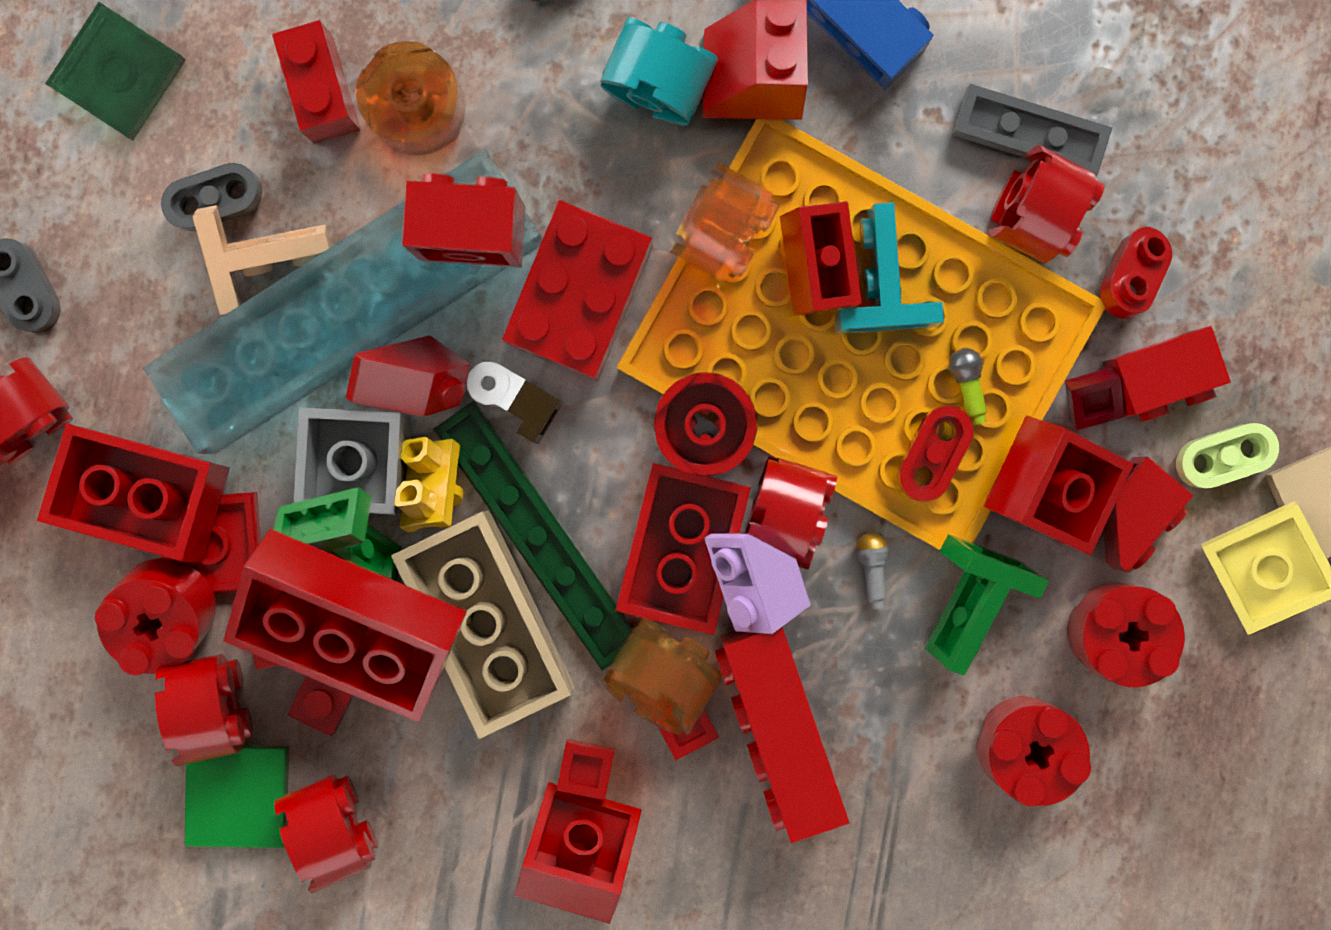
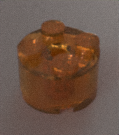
[356,41,466,156]
[669,161,780,282]
[601,618,722,735]

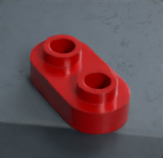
[1100,227,1172,319]
[897,406,973,501]

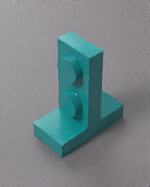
[834,202,944,334]

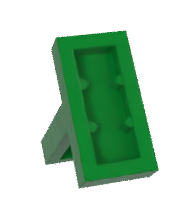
[274,487,402,582]
[924,534,1049,676]

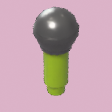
[948,348,987,425]

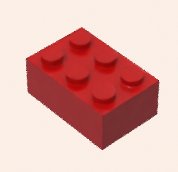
[502,200,653,381]
[36,423,230,562]
[615,462,751,635]

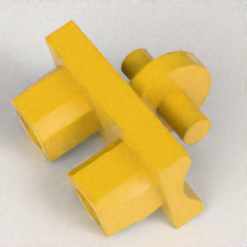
[394,437,464,533]

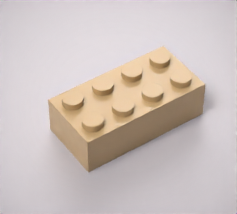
[391,510,575,739]

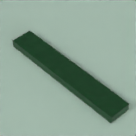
[433,401,643,671]

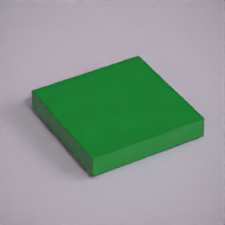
[184,745,289,848]

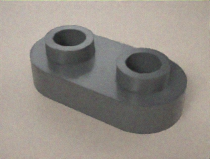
[161,163,262,231]
[0,238,61,333]

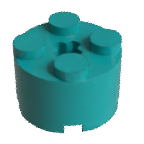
[600,17,718,126]

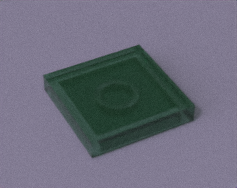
[45,2,186,141]

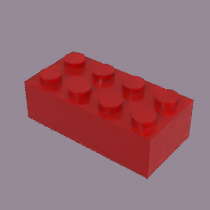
[223,529,467,723]
[714,627,850,844]

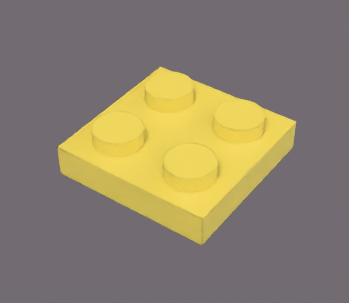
[1200,501,1331,635]

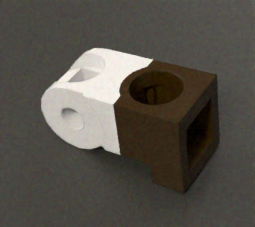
[467,362,564,444]

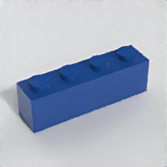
[807,0,934,91]

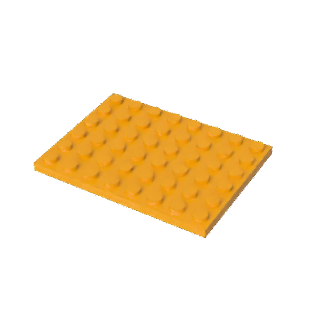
[616,119,1105,550]

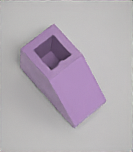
[704,534,811,634]

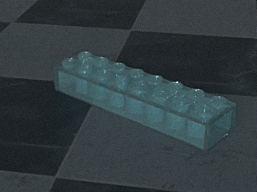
[143,149,543,454]

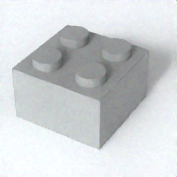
[294,407,411,515]

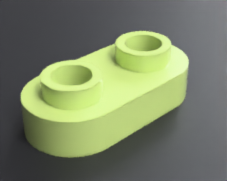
[1176,423,1279,488]

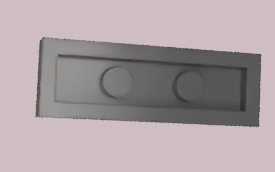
[952,83,1112,176]

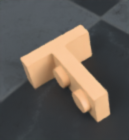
[192,205,330,315]

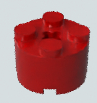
[988,145,1105,263]
[0,357,73,465]
[654,372,757,476]
[744,456,837,570]
[94,558,216,676]
[1068,582,1185,687]
[154,654,253,766]
[977,696,1091,807]
[274,774,378,894]

